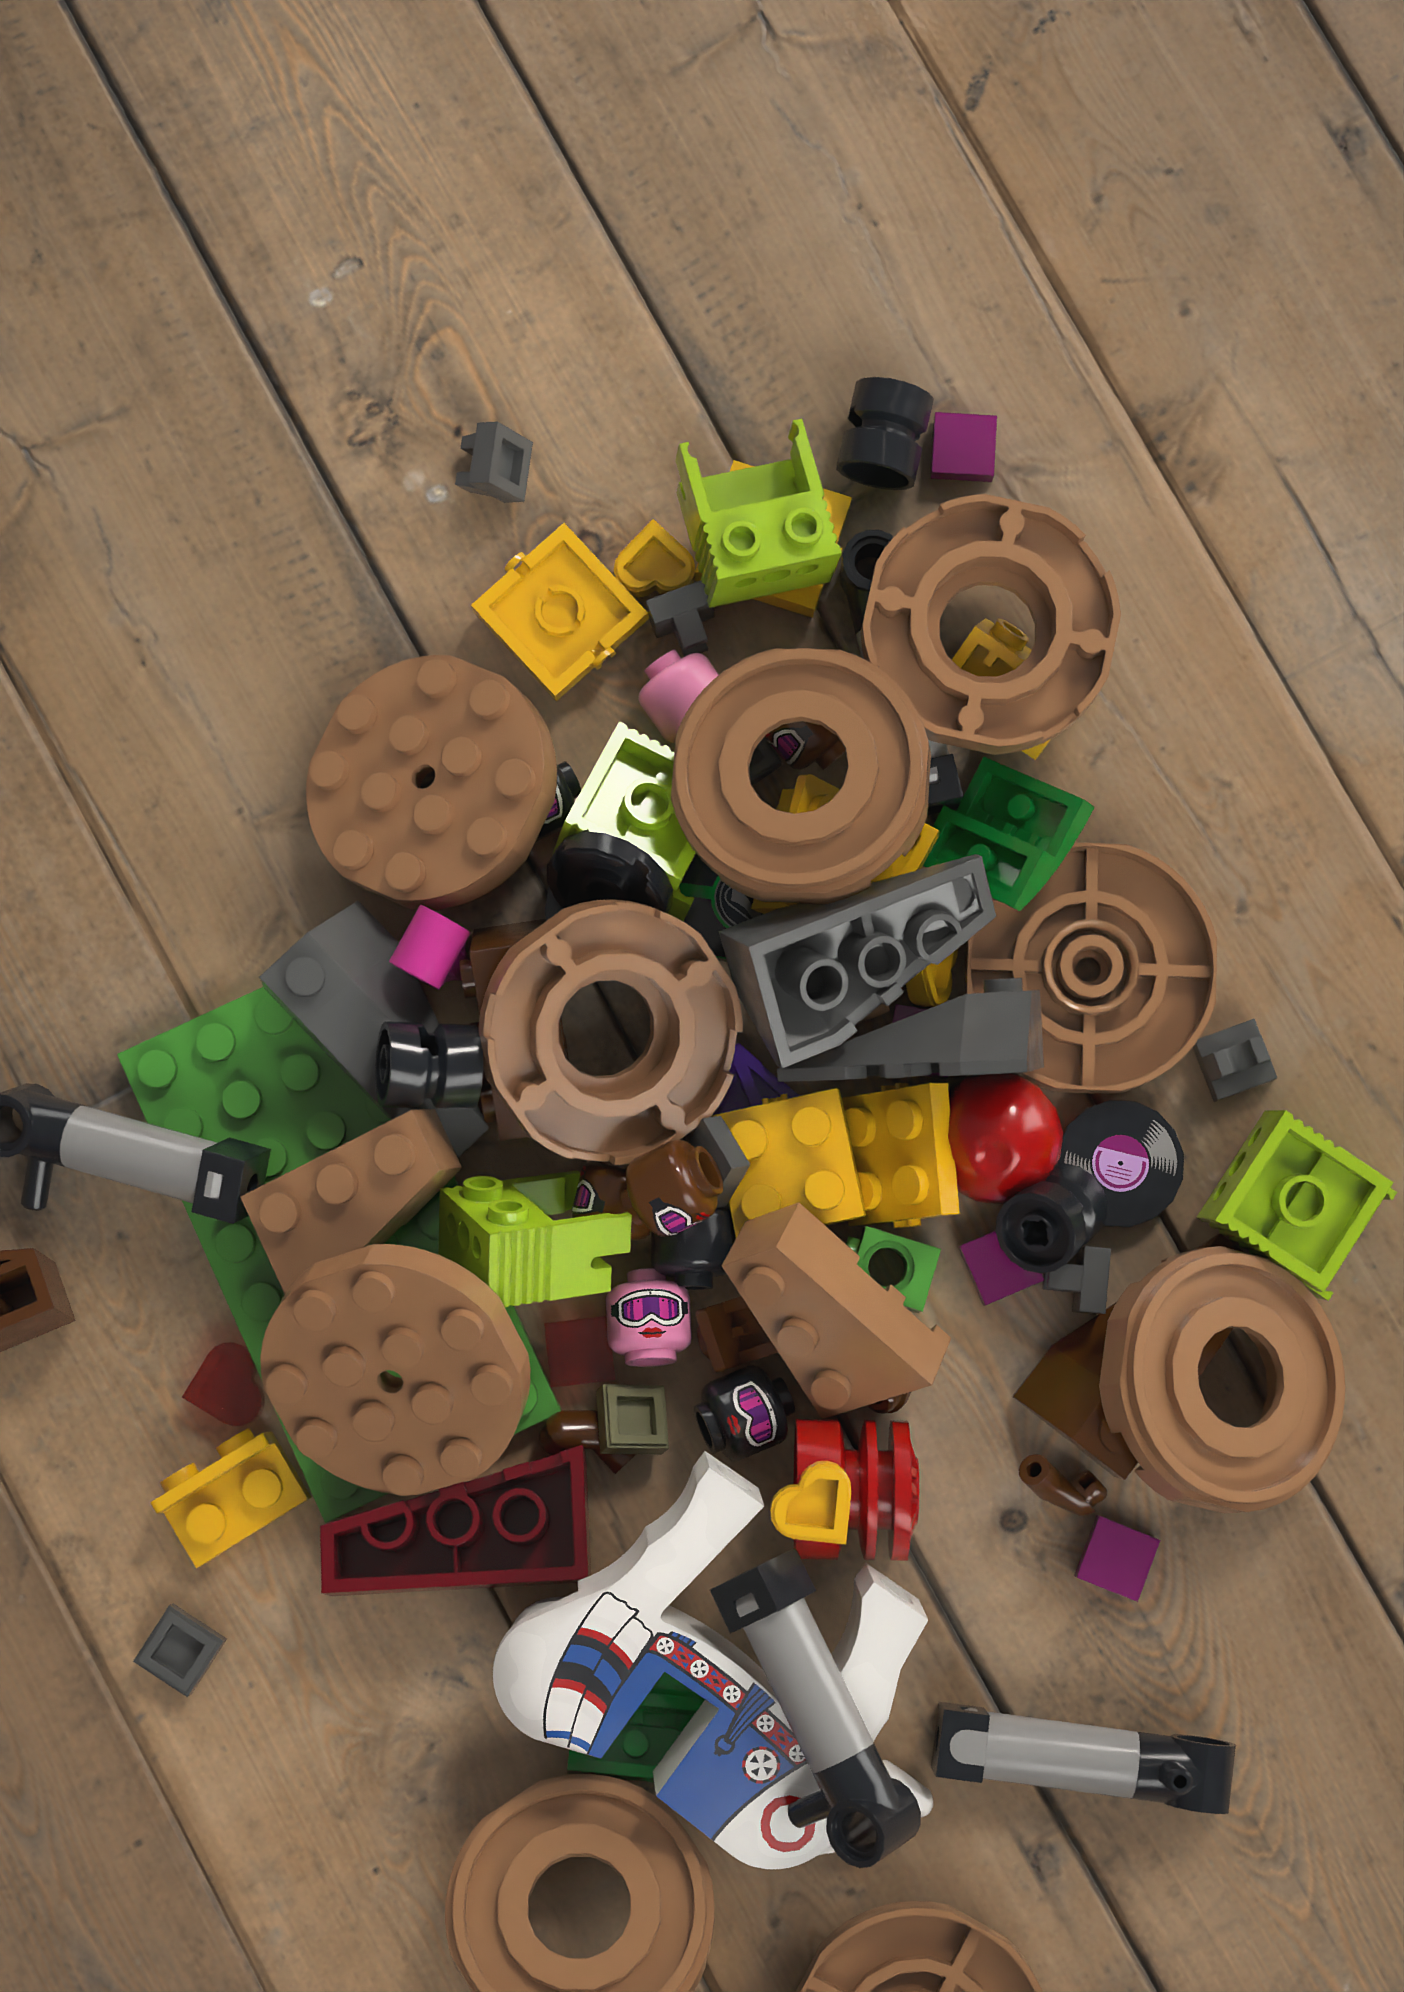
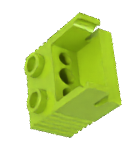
[675,419,842,608]
[552,721,696,921]
[1196,1110,1398,1301]
[438,1170,632,1308]

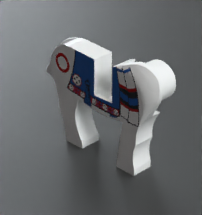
[493,1451,933,1869]

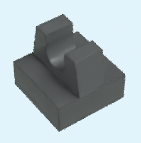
[455,421,533,503]
[646,580,715,657]
[1193,1019,1278,1102]
[1042,1246,1111,1315]

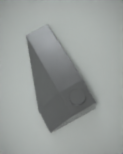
[719,854,997,1068]
[259,901,489,1158]
[777,978,1044,1082]

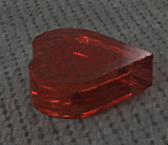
[182,1342,265,1426]

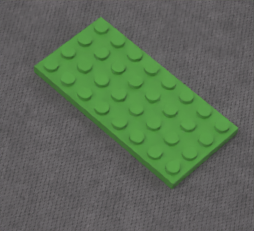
[117,987,562,1523]

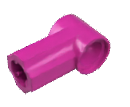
[389,905,471,990]

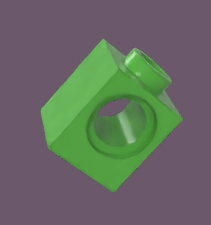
[846,1226,941,1313]

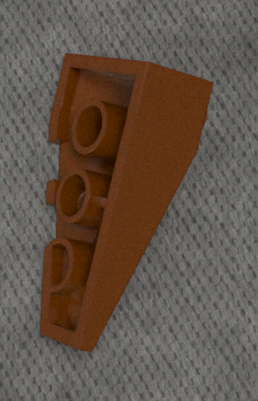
[1012,1233,1245,1480]

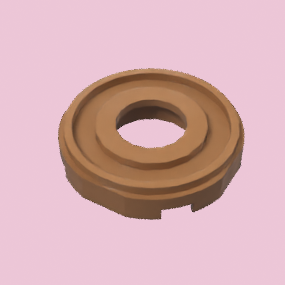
[860,494,1121,755]
[671,648,931,904]
[479,900,743,1165]
[1099,1246,1345,1513]
[445,1774,715,1992]

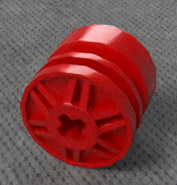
[793,1419,919,1561]

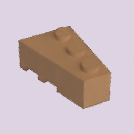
[240,1109,462,1294]
[722,1202,951,1419]

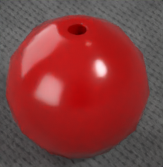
[948,1073,1063,1204]

